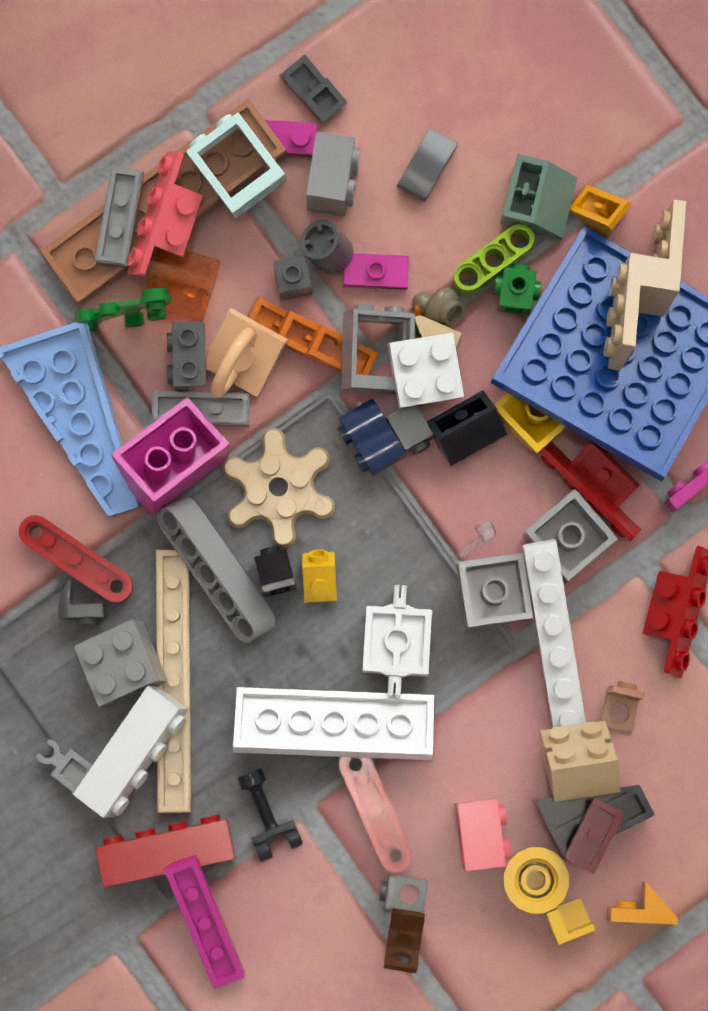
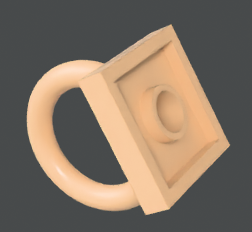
[206,308,288,398]

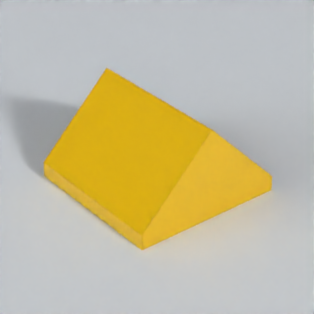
[494,393,566,454]

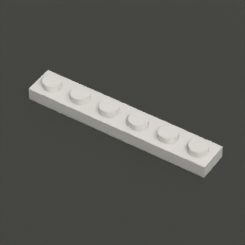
[522,539,586,728]

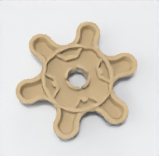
[222,428,335,548]

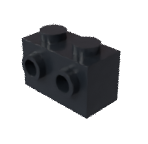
[426,390,508,466]

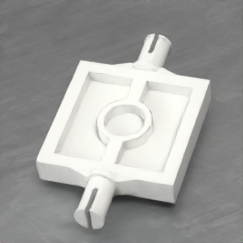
[362,585,432,697]

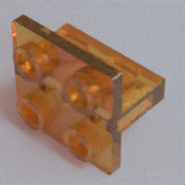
[145,249,221,321]

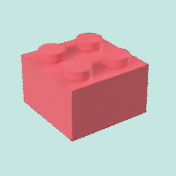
[455,798,511,871]

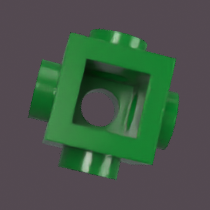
[493,264,541,316]

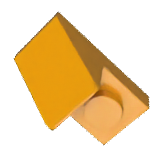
[607,881,678,925]

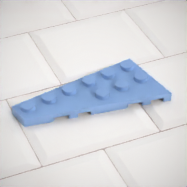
[0,322,142,516]

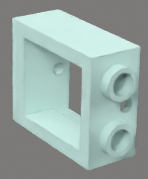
[186,112,287,219]

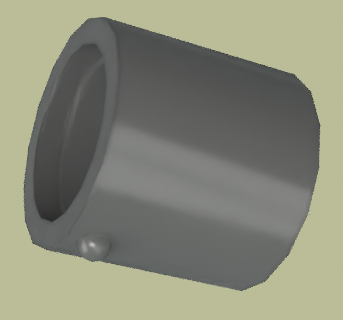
[300,220,353,274]

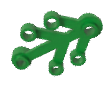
[74,288,172,332]

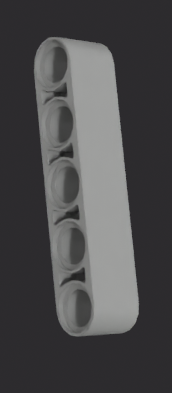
[157,497,275,643]

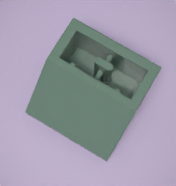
[500,154,578,240]

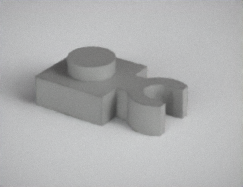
[36,739,93,793]

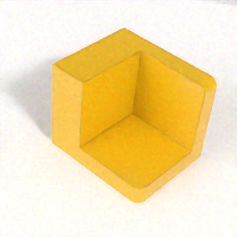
[544,898,595,945]

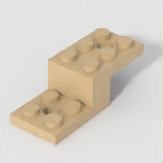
[604,200,687,371]

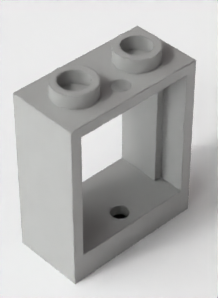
[341,304,415,394]

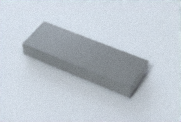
[95,166,144,268]
[151,390,250,427]

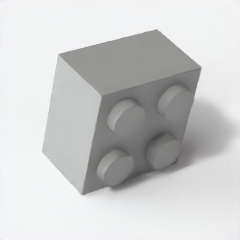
[306,132,360,216]
[522,489,618,584]
[456,553,533,630]
[74,619,168,708]

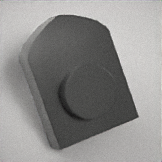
[58,579,106,626]

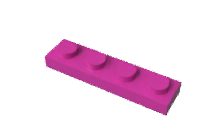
[164,855,245,989]

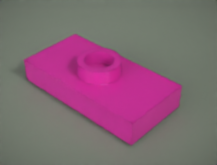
[343,253,409,290]

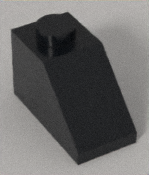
[254,546,297,598]

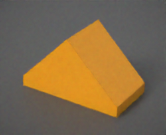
[569,185,631,239]

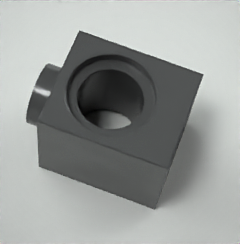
[274,255,312,301]
[386,405,434,455]

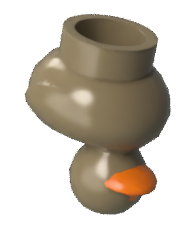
[412,287,465,327]

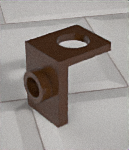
[384,909,425,973]

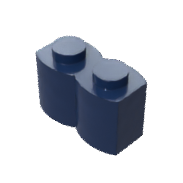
[337,398,406,476]

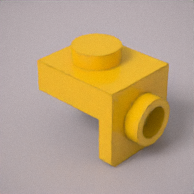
[302,549,337,603]

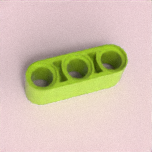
[453,224,535,297]

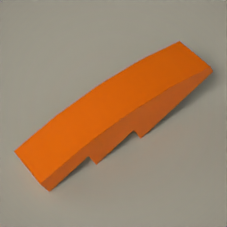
[247,297,378,375]

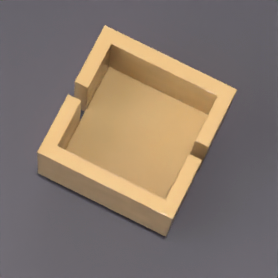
[540,721,620,802]

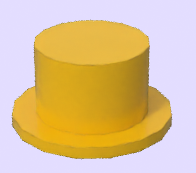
[503,847,569,914]

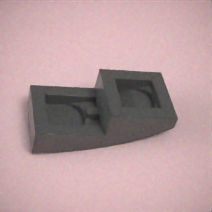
[279,54,347,123]
[397,128,458,202]

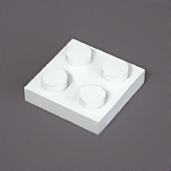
[387,332,464,408]

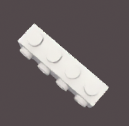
[73,686,189,818]

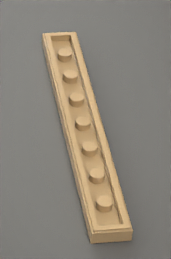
[156,550,191,813]

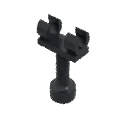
[237,768,303,862]

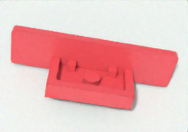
[127,151,203,277]

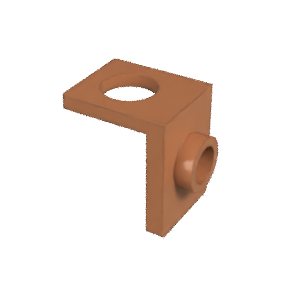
[601,681,645,732]

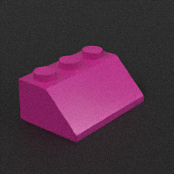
[111,397,230,516]

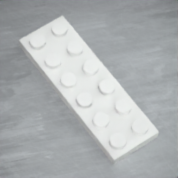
[233,687,434,760]

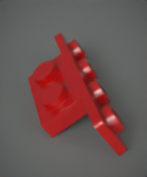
[540,441,641,541]
[642,546,708,678]

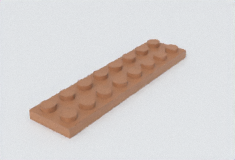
[41,99,287,304]

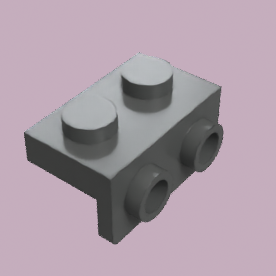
[167,321,206,391]

